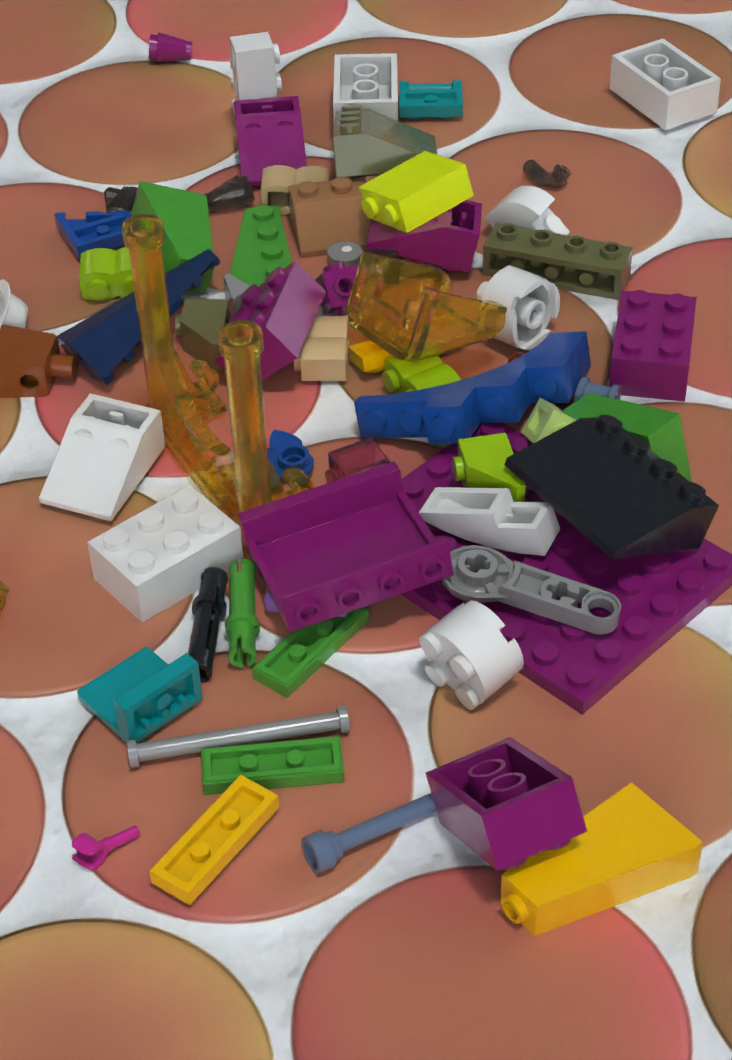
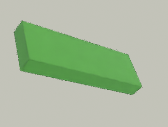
[252,607,369,698]
[201,736,345,795]

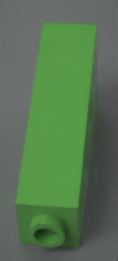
[132,181,215,294]

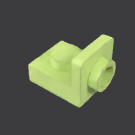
[521,398,577,443]

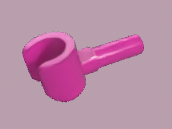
[72,826,140,870]

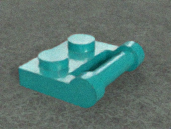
[399,80,463,120]

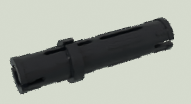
[188,567,228,683]

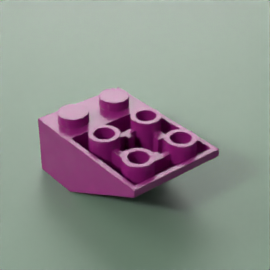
[234,96,307,187]
[366,200,482,272]

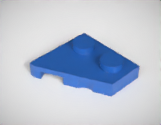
[54,211,143,258]

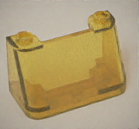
[346,251,508,362]

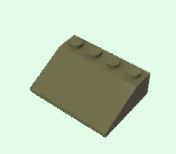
[333,105,437,177]

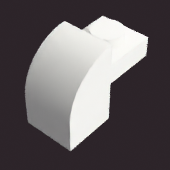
[484,186,570,235]

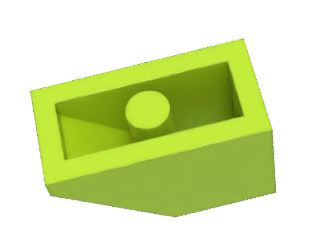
[452,433,526,502]

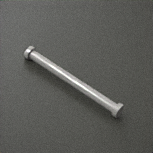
[126,705,350,768]

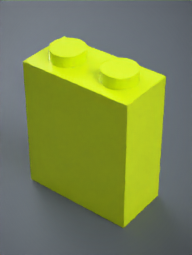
[359,151,474,233]

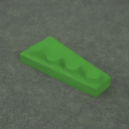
[230,205,292,286]

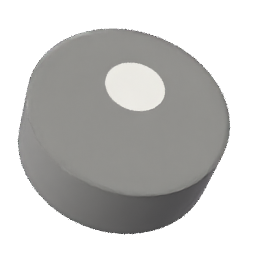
[327,241,362,268]

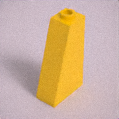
[500,782,703,937]

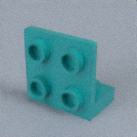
[77,647,203,744]

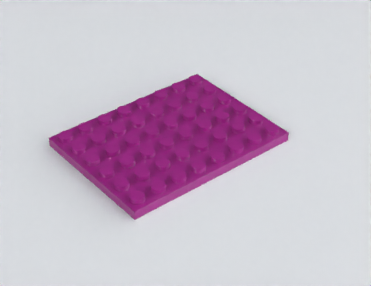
[401,423,732,715]

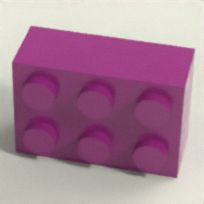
[214,261,326,391]
[609,290,697,402]
[425,737,587,871]

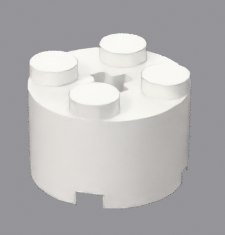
[476,265,560,350]
[419,600,524,710]

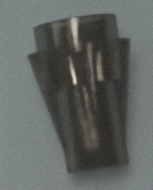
[204,175,255,213]

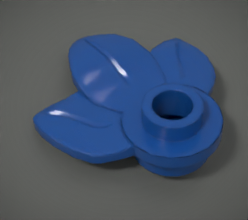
[239,430,314,484]

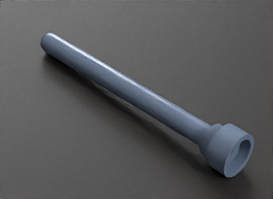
[301,793,436,874]

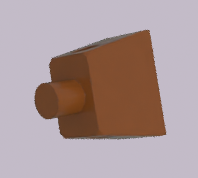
[0,325,78,398]

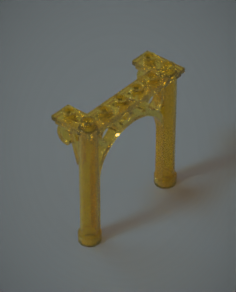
[122,214,314,546]

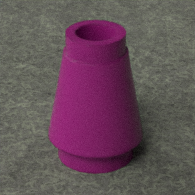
[148,32,192,63]

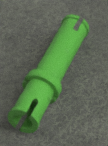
[225,558,260,668]

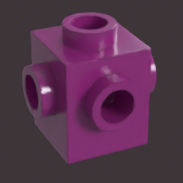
[315,263,373,316]

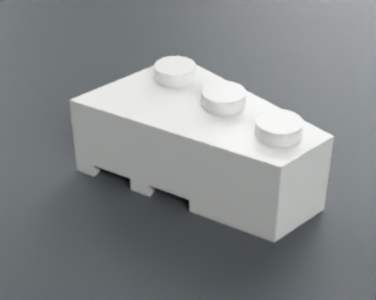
[230,32,282,116]

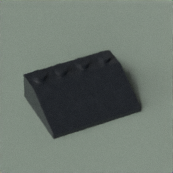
[504,414,719,560]

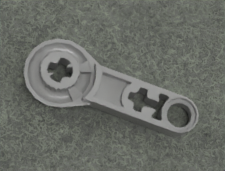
[442,545,621,634]

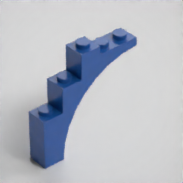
[354,331,591,444]

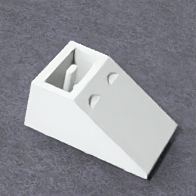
[39,393,165,521]

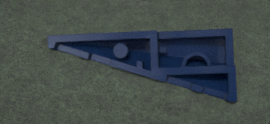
[57,249,221,385]

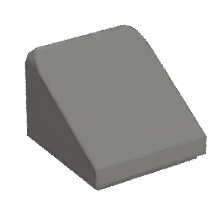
[223,273,251,316]

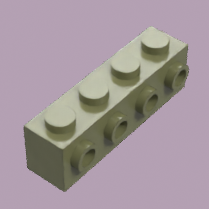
[483,223,633,300]

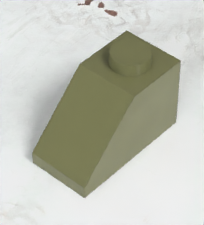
[175,299,231,374]

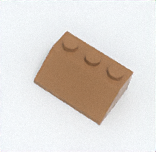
[288,174,381,258]

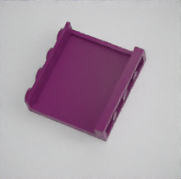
[237,461,454,633]

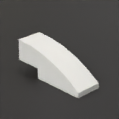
[419,487,560,556]

